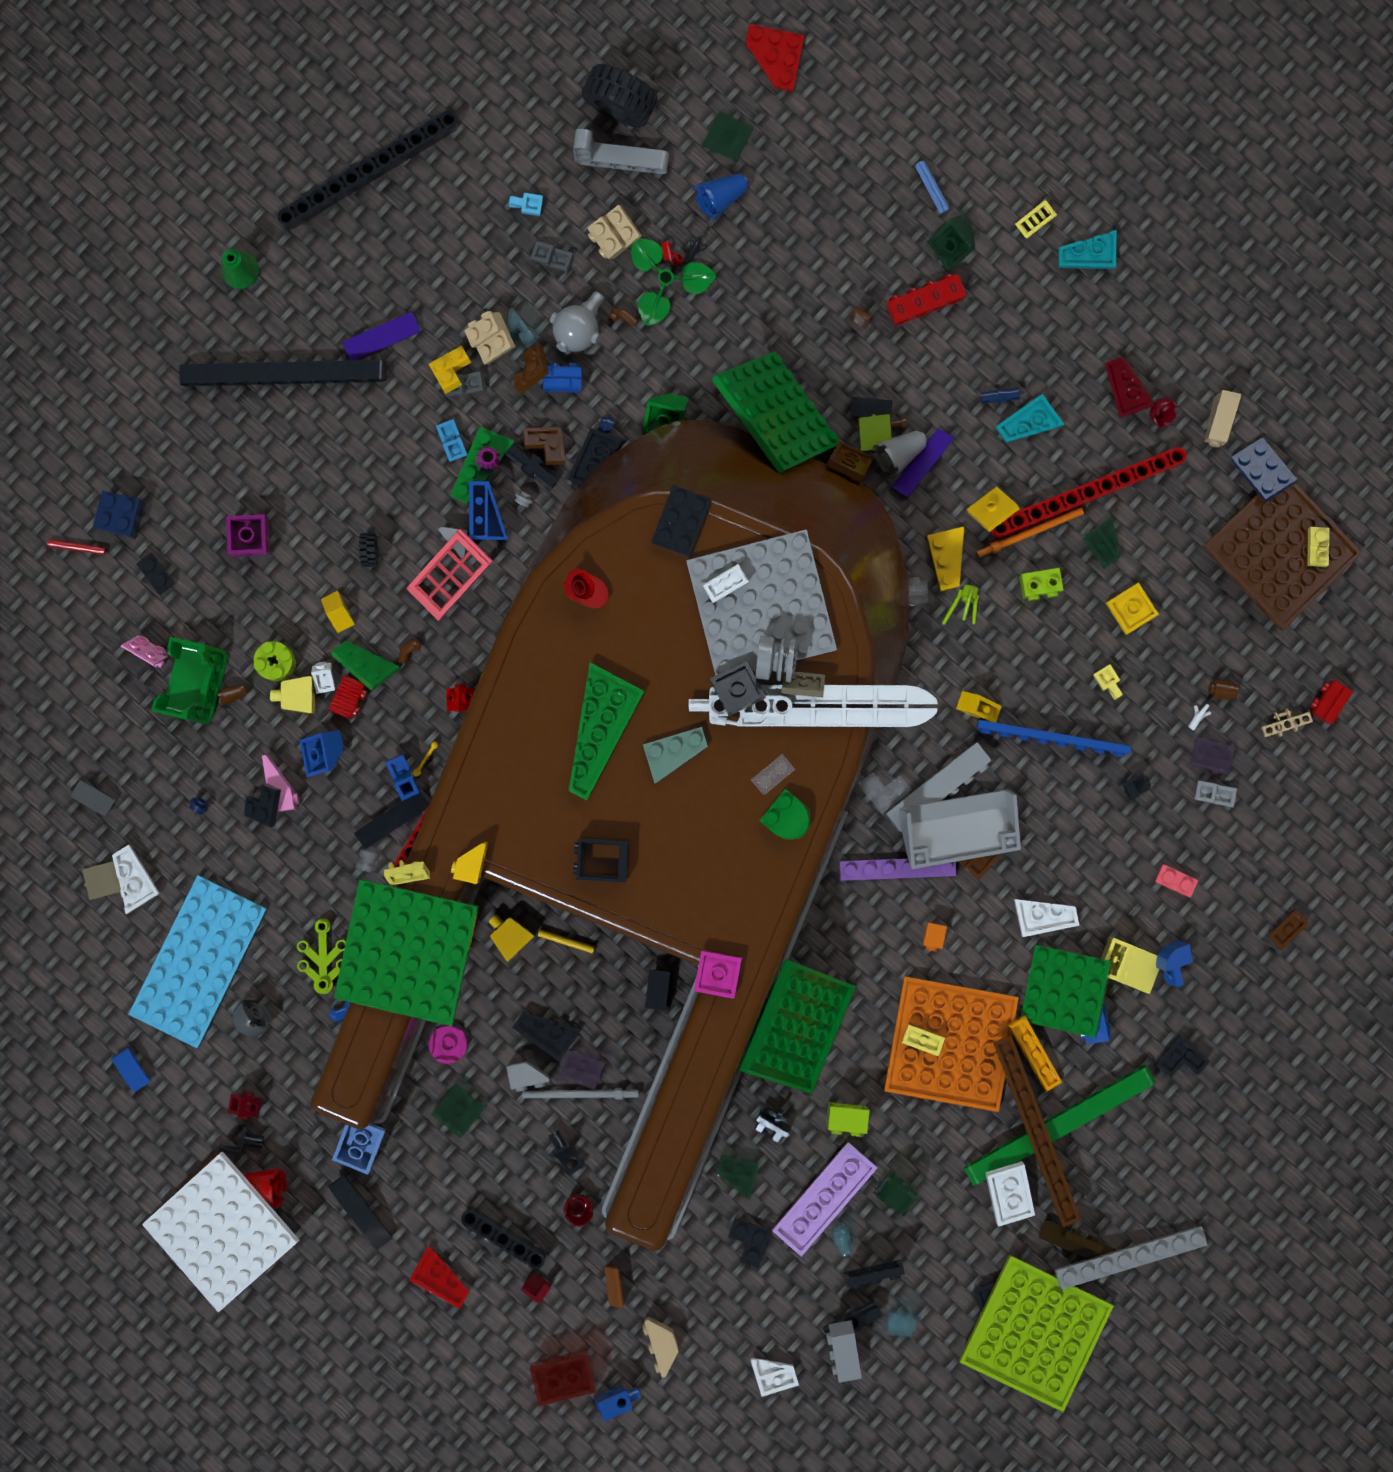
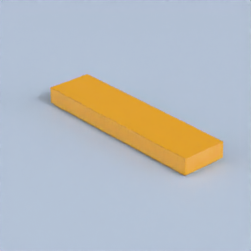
[1007,1015,1062,1092]

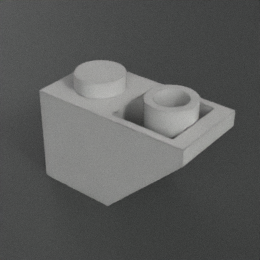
[506,1061,550,1092]

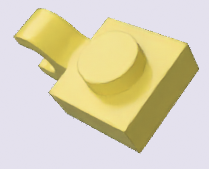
[1093,664,1123,700]

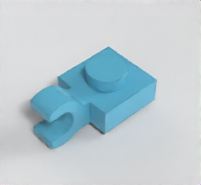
[509,193,543,216]

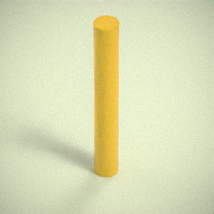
[538,929,595,954]

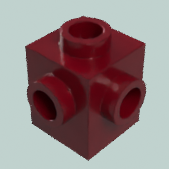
[228,1091,261,1120]

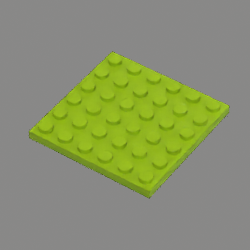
[958,1254,1114,1412]

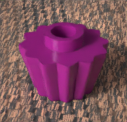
[475,445,501,472]

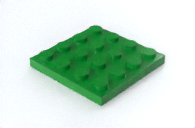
[1021,945,1112,1038]

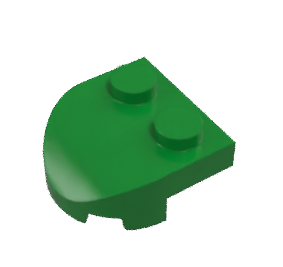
[759,789,811,840]

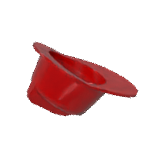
[563,568,609,609]

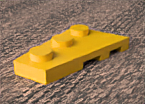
[926,527,964,592]

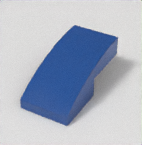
[112,1047,151,1093]

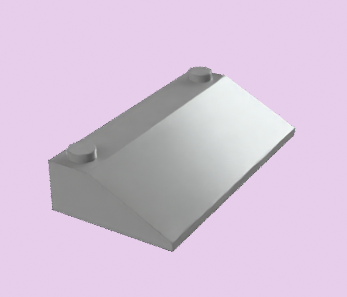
[899,789,1021,869]

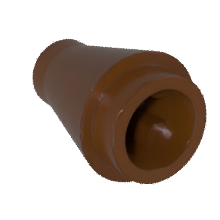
[217,684,247,706]

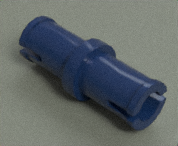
[981,387,1020,404]

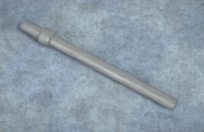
[522,1088,639,1100]

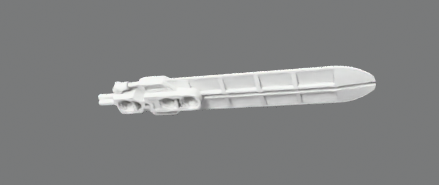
[689,685,938,727]

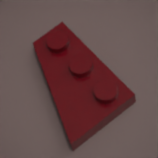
[1105,357,1157,418]

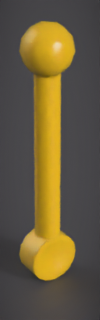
[413,741,439,776]

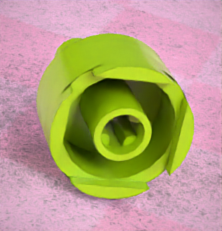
[254,641,296,682]

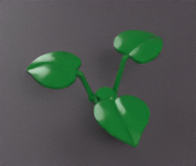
[631,238,716,326]

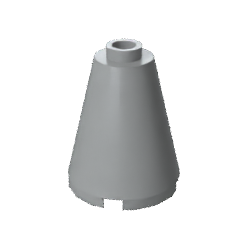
[873,430,927,478]

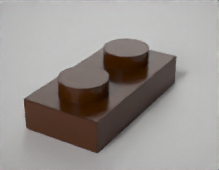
[1267,909,1309,950]

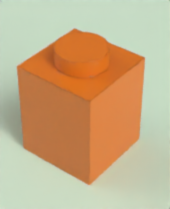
[921,922,947,952]

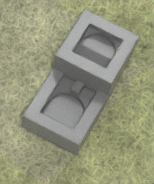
[1195,781,1237,808]

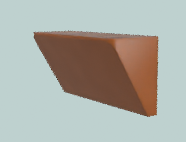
[604,1265,624,1308]

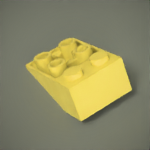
[1101,937,1159,994]

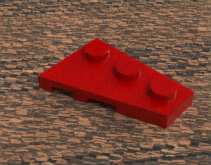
[409,1246,470,1309]

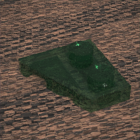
[1081,516,1120,569]
[716,1154,759,1200]

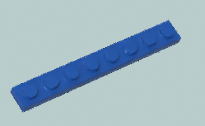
[976,720,1131,757]

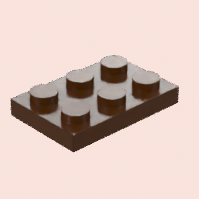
[826,441,874,482]

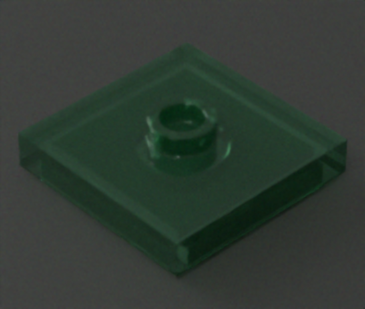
[703,111,753,162]
[431,1083,486,1138]

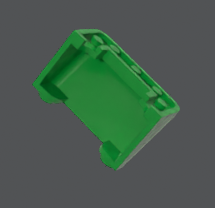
[151,637,228,724]

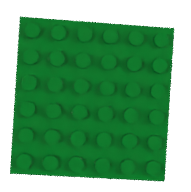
[711,351,839,474]
[334,879,479,1026]
[740,959,856,1094]

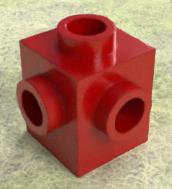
[446,684,474,712]

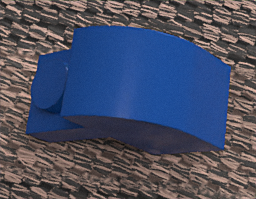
[385,753,420,801]
[1156,941,1193,987]

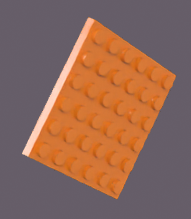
[884,976,1019,1112]

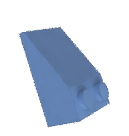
[332,1124,386,1174]

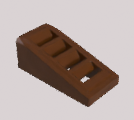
[850,307,873,329]

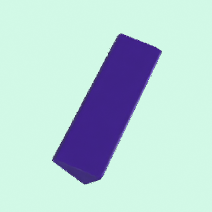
[342,312,421,360]
[892,428,954,500]

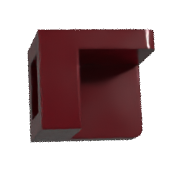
[521,1272,552,1304]

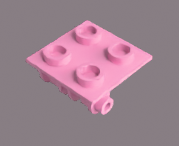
[121,635,169,668]

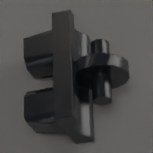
[755,1108,792,1143]

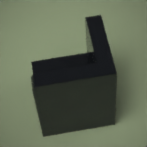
[1121,772,1150,800]

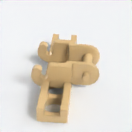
[1261,708,1313,737]

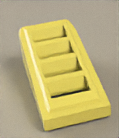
[1015,200,1057,239]

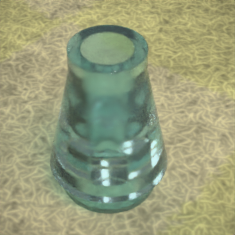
[831,1225,852,1256]

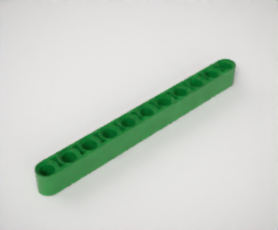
[963,1065,1156,1186]

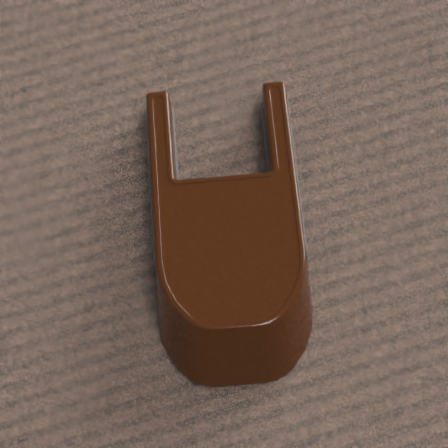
[311,420,909,1251]

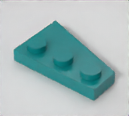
[1058,230,1117,269]

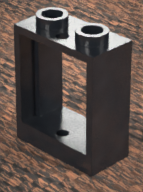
[573,837,629,883]

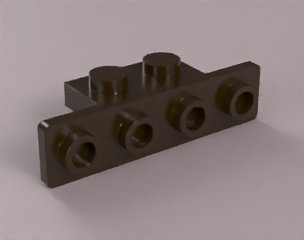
[1039,1220,1117,1259]

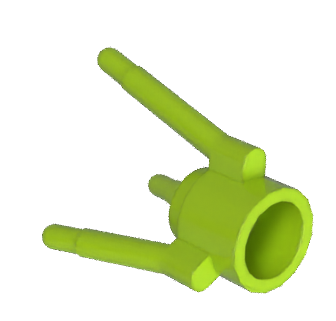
[942,585,979,625]

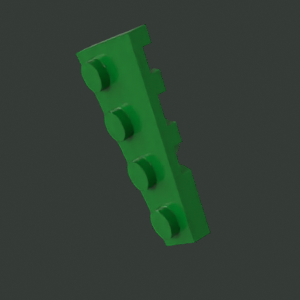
[450,427,515,504]

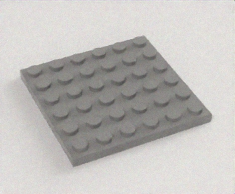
[686,529,837,675]

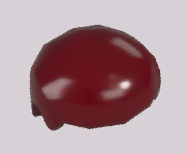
[1149,397,1178,428]
[563,1194,593,1227]

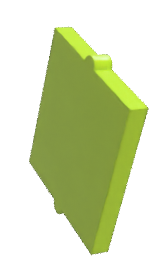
[858,414,891,451]

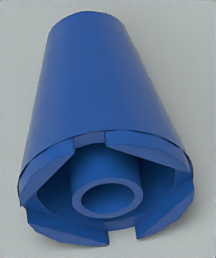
[694,174,749,220]

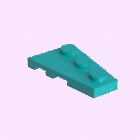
[995,394,1065,443]

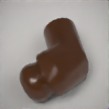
[609,308,638,326]
[398,639,421,664]

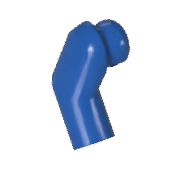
[329,1001,350,1021]

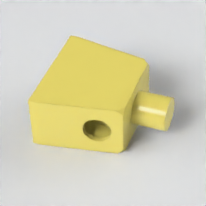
[270,676,315,714]

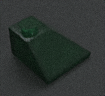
[927,214,975,272]

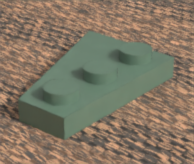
[643,727,708,783]

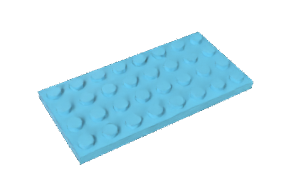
[128,875,267,1048]

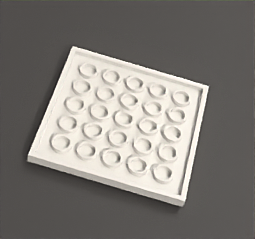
[142,1151,299,1312]

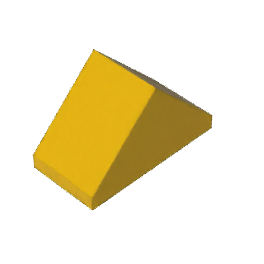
[321,591,355,633]

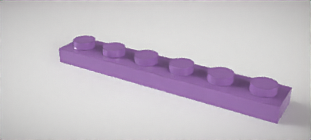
[839,859,956,881]

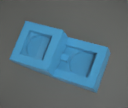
[436,419,467,462]

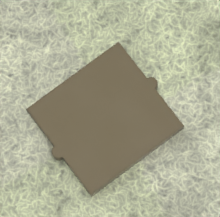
[82,861,121,900]

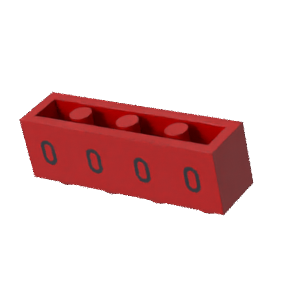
[886,274,966,327]

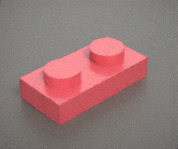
[1154,864,1198,898]

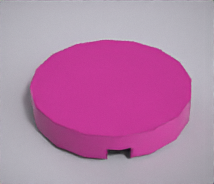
[429,1025,468,1064]

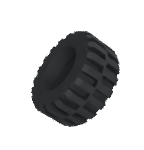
[581,63,658,128]

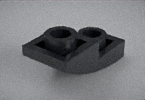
[850,397,893,420]

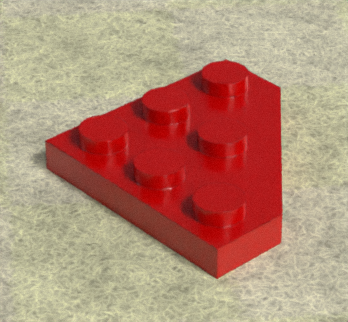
[745,24,805,92]

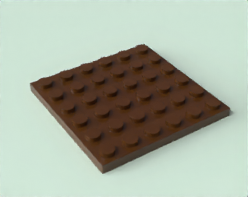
[1202,483,1362,631]

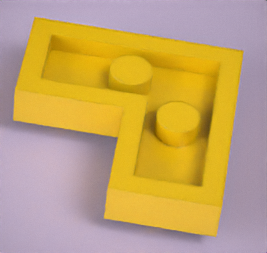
[429,346,471,394]

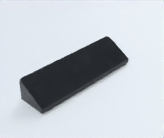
[354,792,429,849]

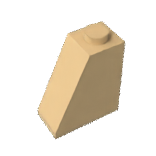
[1204,390,1241,447]

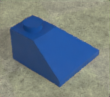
[299,731,344,777]

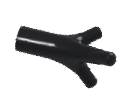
[683,236,706,264]

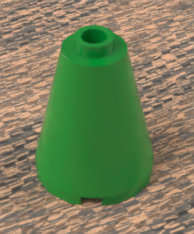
[221,249,260,289]

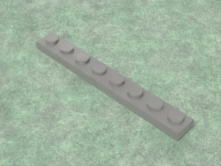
[1054,1225,1207,1289]

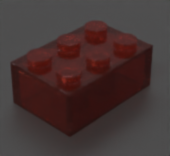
[530,1349,597,1406]

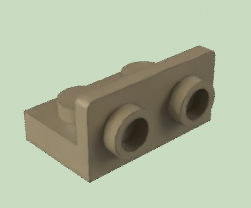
[782,672,825,698]

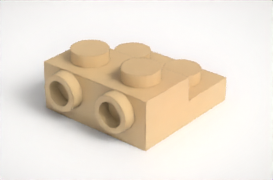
[587,205,642,259]
[464,311,515,365]

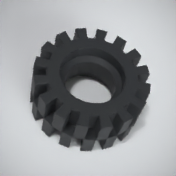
[359,532,379,568]

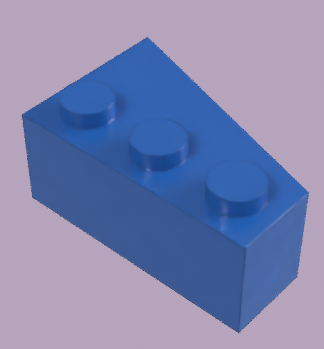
[469,481,508,540]

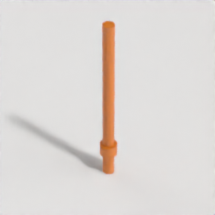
[976,507,1084,558]

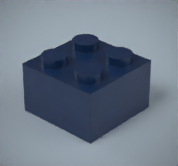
[93,490,145,539]

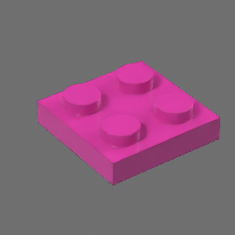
[694,950,742,999]

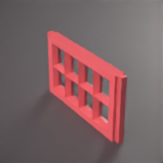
[406,529,493,621]

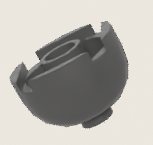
[232,997,272,1037]

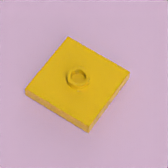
[967,486,1019,532]
[1105,582,1159,635]

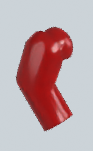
[661,241,683,266]

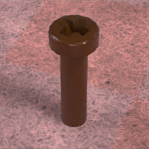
[890,416,907,430]

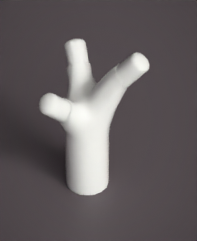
[1188,704,1211,731]

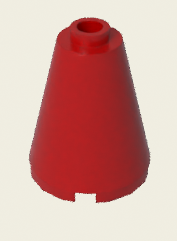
[243,1168,287,1208]

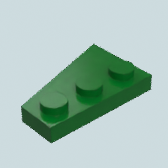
[331,641,400,691]

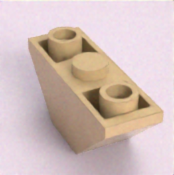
[642,1316,679,1378]

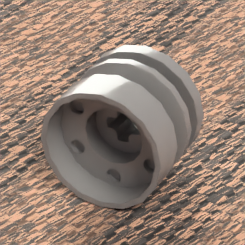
[756,635,798,682]

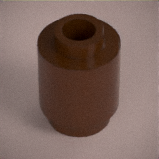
[1208,679,1239,700]

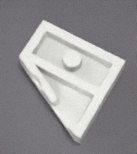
[751,1358,799,1397]

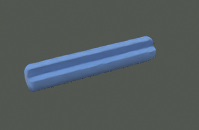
[915,160,949,214]

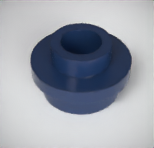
[599,414,614,433]
[189,797,208,815]

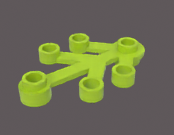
[297,919,346,994]

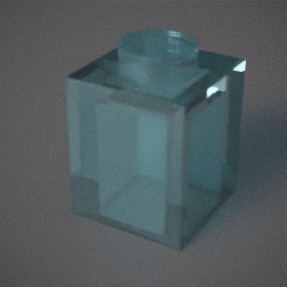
[886,1311,916,1337]

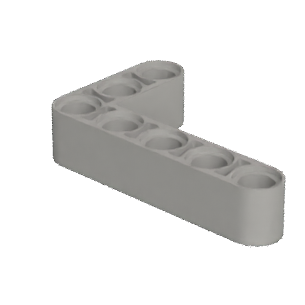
[573,129,669,174]

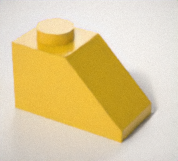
[956,691,1002,723]
[451,842,489,884]

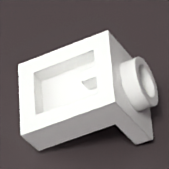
[311,662,336,694]

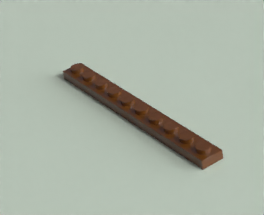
[993,1035,1081,1227]

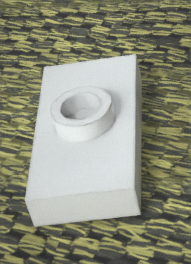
[703,564,749,603]

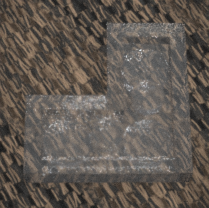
[858,772,912,814]

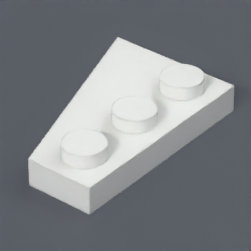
[112,845,160,914]
[1014,899,1079,937]

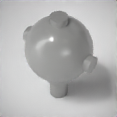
[550,292,604,352]

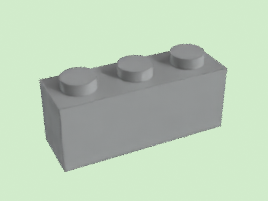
[826,1320,862,1383]

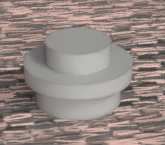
[515,491,533,507]

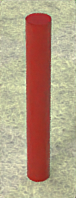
[48,539,106,555]

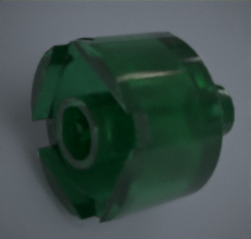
[873,1173,919,1217]

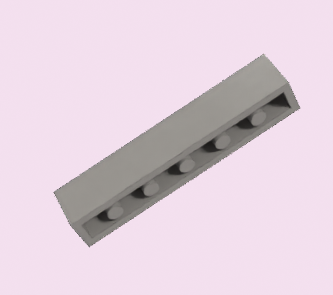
[885,743,992,832]

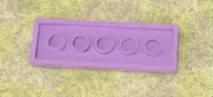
[772,1142,877,1257]

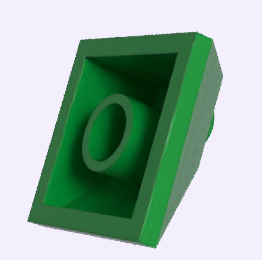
[642,393,689,434]

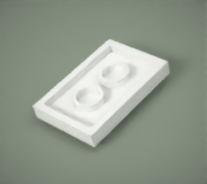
[985,1161,1035,1227]

